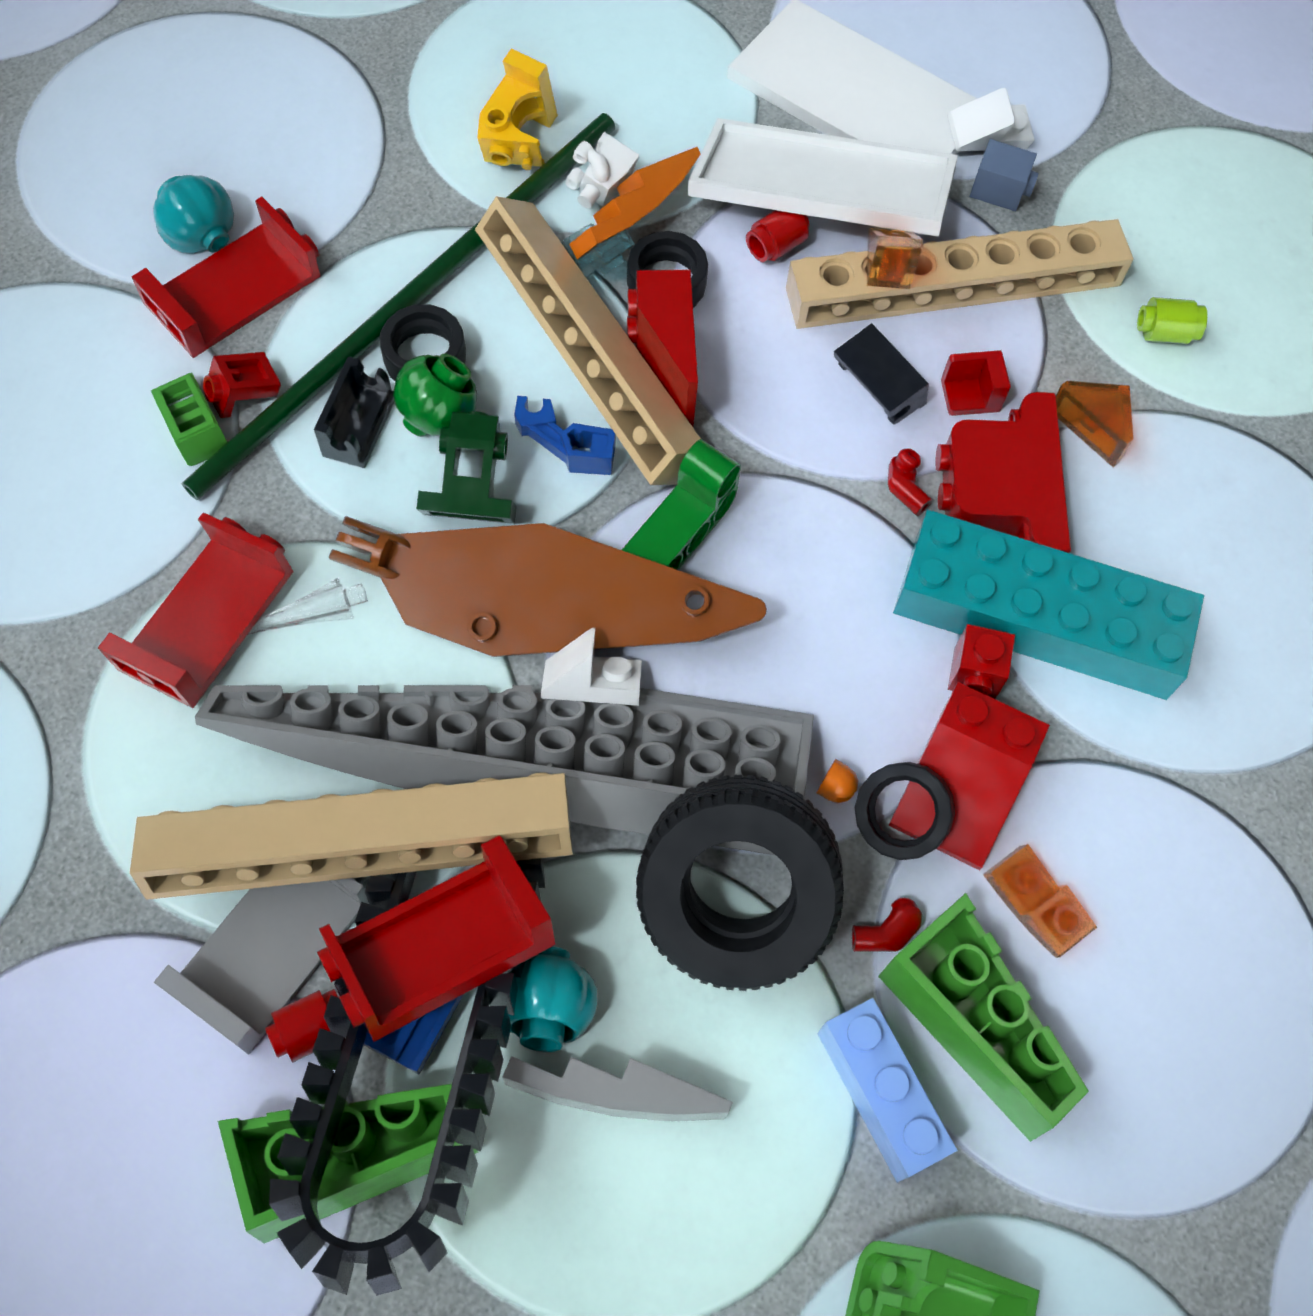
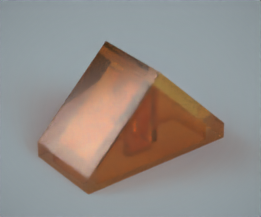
[867,228,923,289]
[1056,381,1133,468]

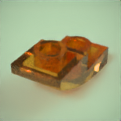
[983,844,1097,958]

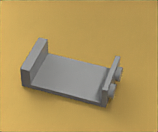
[154,877,369,1055]

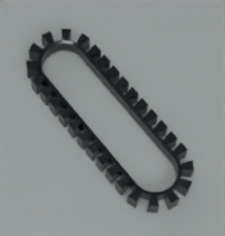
[269,858,545,1296]

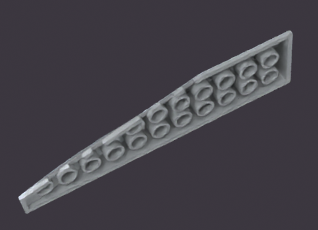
[195,685,814,856]

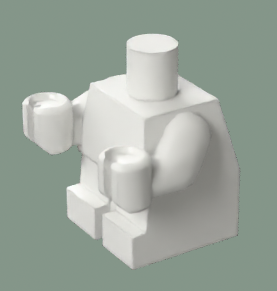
[565,132,639,209]

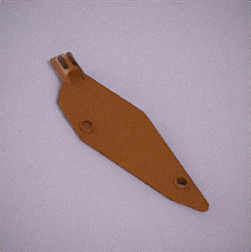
[329,516,767,657]

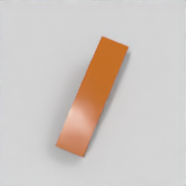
[569,147,701,260]

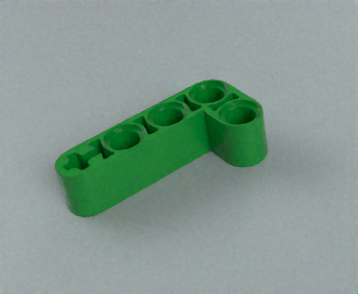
[622,439,741,570]

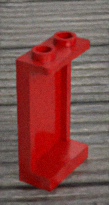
[317,835,556,1042]

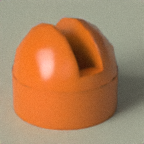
[816,759,859,803]

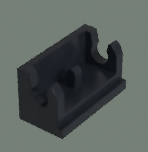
[834,323,929,425]
[314,356,395,468]

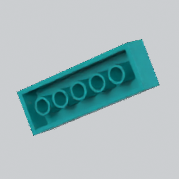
[893,509,1204,700]

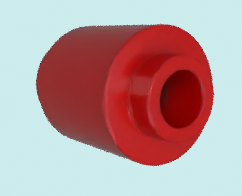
[746,210,810,262]
[265,989,338,1063]

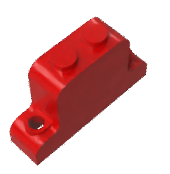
[935,392,1071,553]

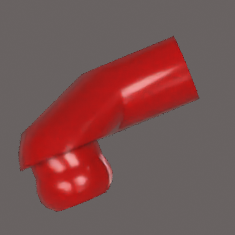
[888,448,932,516]
[852,898,922,952]

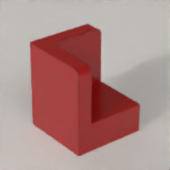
[941,350,1011,416]

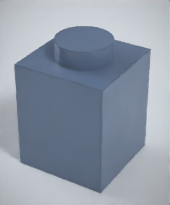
[969,139,1039,212]

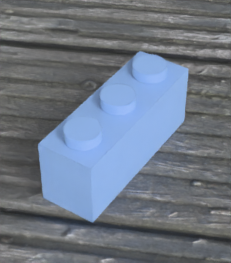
[817,998,958,1183]

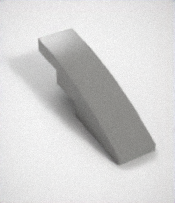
[502,1056,733,1121]

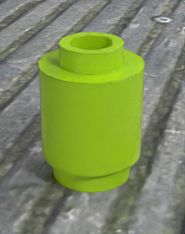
[1137,297,1207,344]

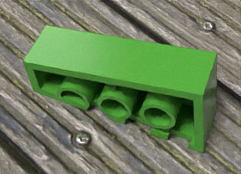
[878,893,1089,1142]
[218,1084,478,1244]

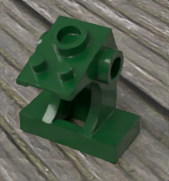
[416,411,517,524]

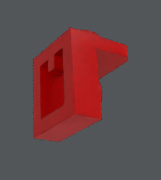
[203,352,281,418]

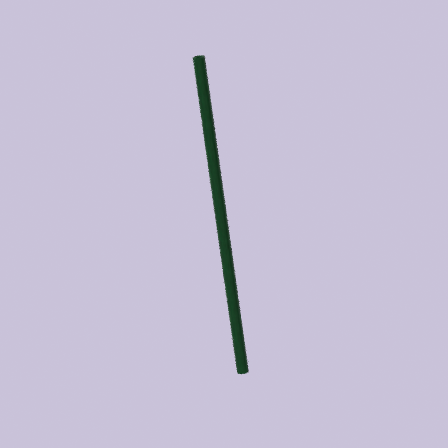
[181,113,615,500]

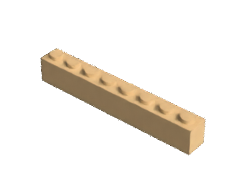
[475,196,701,485]
[130,773,573,900]

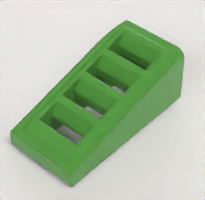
[151,372,227,466]

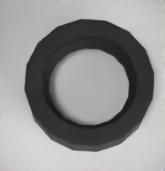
[627,231,708,308]
[380,304,466,381]
[854,762,955,860]

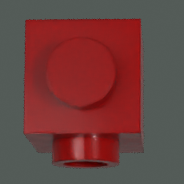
[948,624,1015,699]

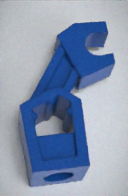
[514,396,616,475]

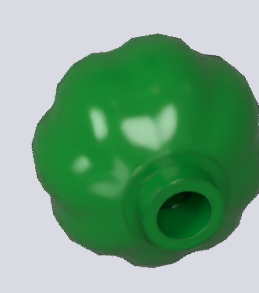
[393,354,477,437]

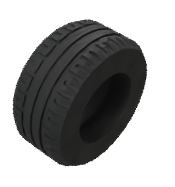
[636,774,844,991]

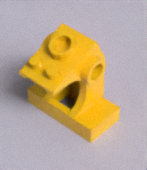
[477,48,558,170]

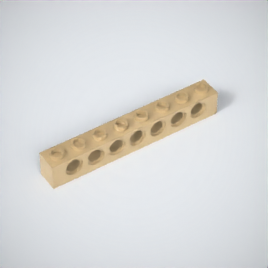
[786,219,1134,329]

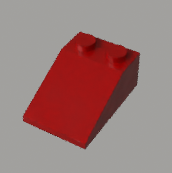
[627,270,698,427]
[888,682,1050,871]

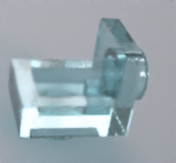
[561,223,635,278]

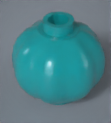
[153,175,234,254]
[509,947,598,1052]

